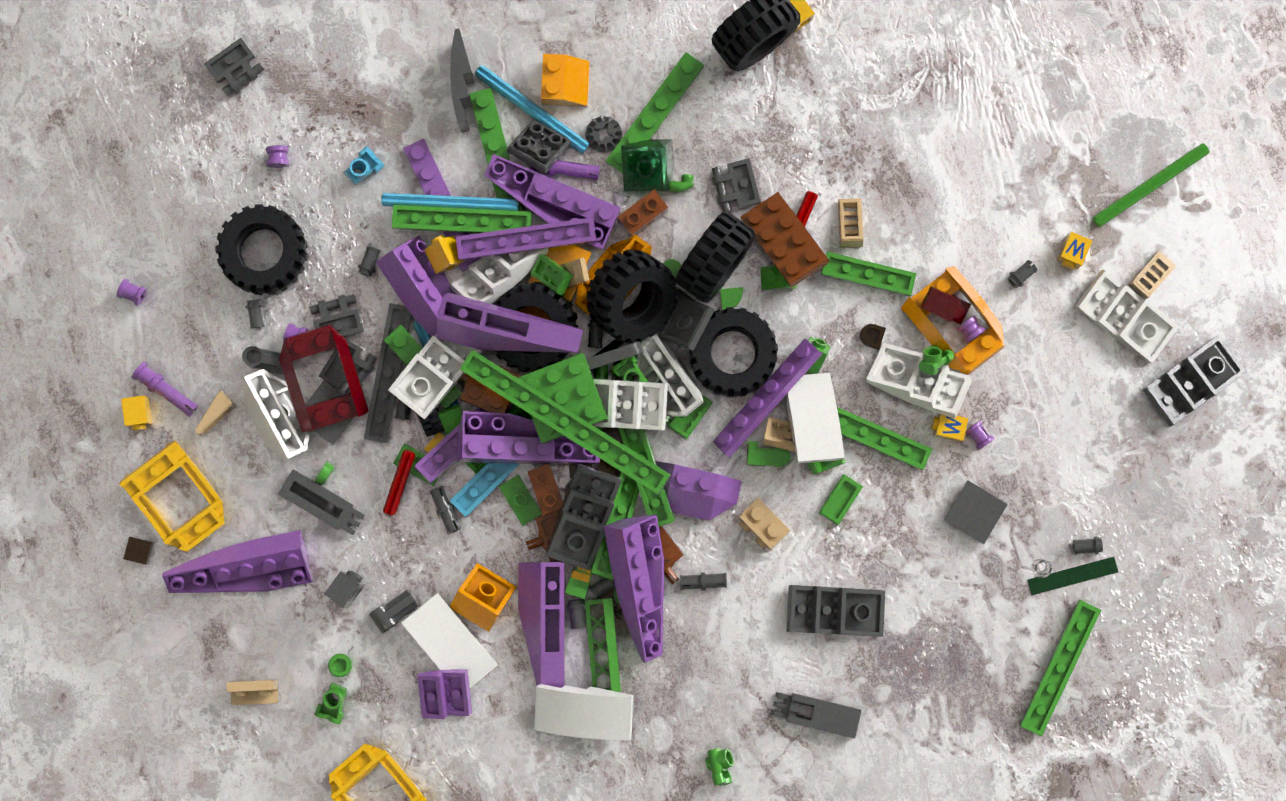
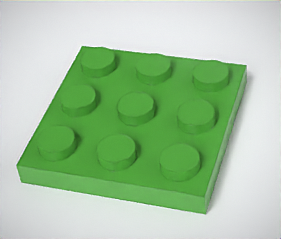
[518,353,608,444]

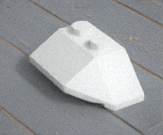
[635,334,704,417]
[242,369,310,460]

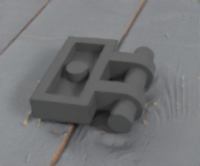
[204,38,264,96]
[712,158,761,212]
[310,294,364,337]
[319,339,377,394]

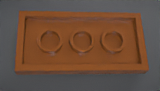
[740,192,830,288]

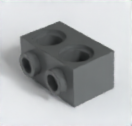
[324,570,365,608]

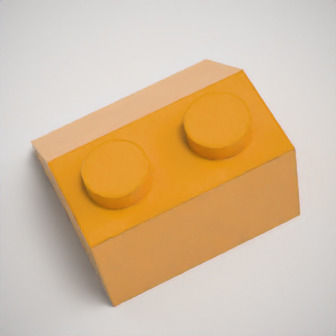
[541,54,590,107]
[450,563,517,632]

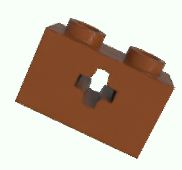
[618,189,668,237]
[527,464,563,516]

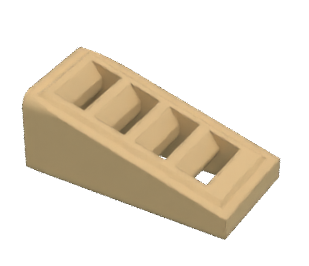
[838,198,864,248]
[1128,251,1176,299]
[560,258,589,288]
[195,390,236,436]

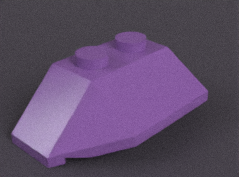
[655,461,742,521]

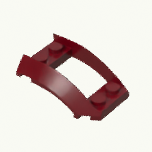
[279,324,369,432]

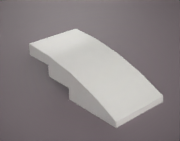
[451,248,548,304]
[1074,270,1179,363]
[388,333,484,419]
[866,343,972,419]
[786,373,845,464]
[593,379,668,431]
[401,593,498,688]
[534,684,634,741]

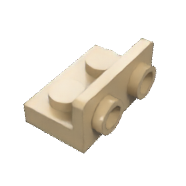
[763,417,795,452]
[738,498,790,550]
[226,679,279,705]

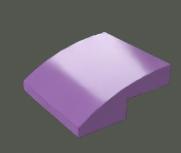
[417,669,472,719]

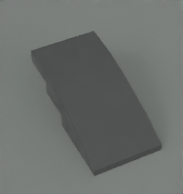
[450,28,475,133]
[1142,335,1246,427]
[546,463,622,571]
[786,585,885,637]

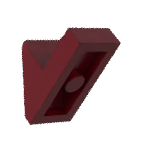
[921,286,971,325]

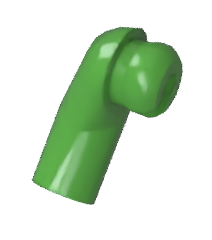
[660,174,694,193]

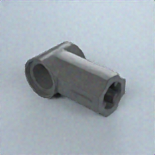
[242,346,283,374]
[369,590,418,633]

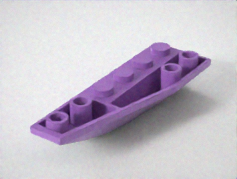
[484,154,621,250]
[376,235,481,355]
[437,292,584,353]
[457,411,600,464]
[604,514,664,663]
[162,530,312,593]
[518,562,565,688]

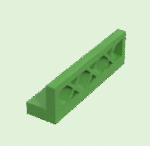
[585,598,621,692]

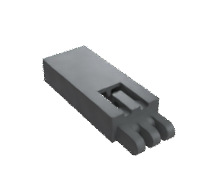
[278,469,365,535]
[771,692,862,738]

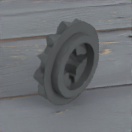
[586,115,622,152]

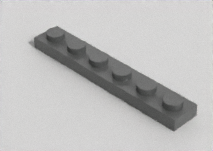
[364,303,412,443]

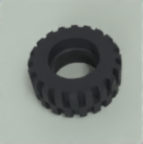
[712,0,801,71]
[215,204,308,296]
[676,212,756,302]
[586,249,677,343]
[494,282,579,373]
[689,307,778,398]

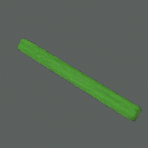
[1092,143,1210,227]

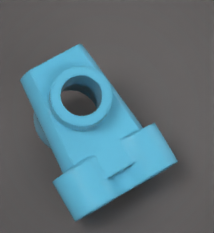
[344,146,384,185]

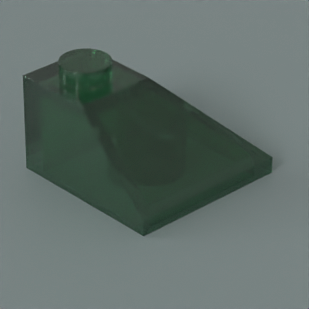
[621,139,674,191]

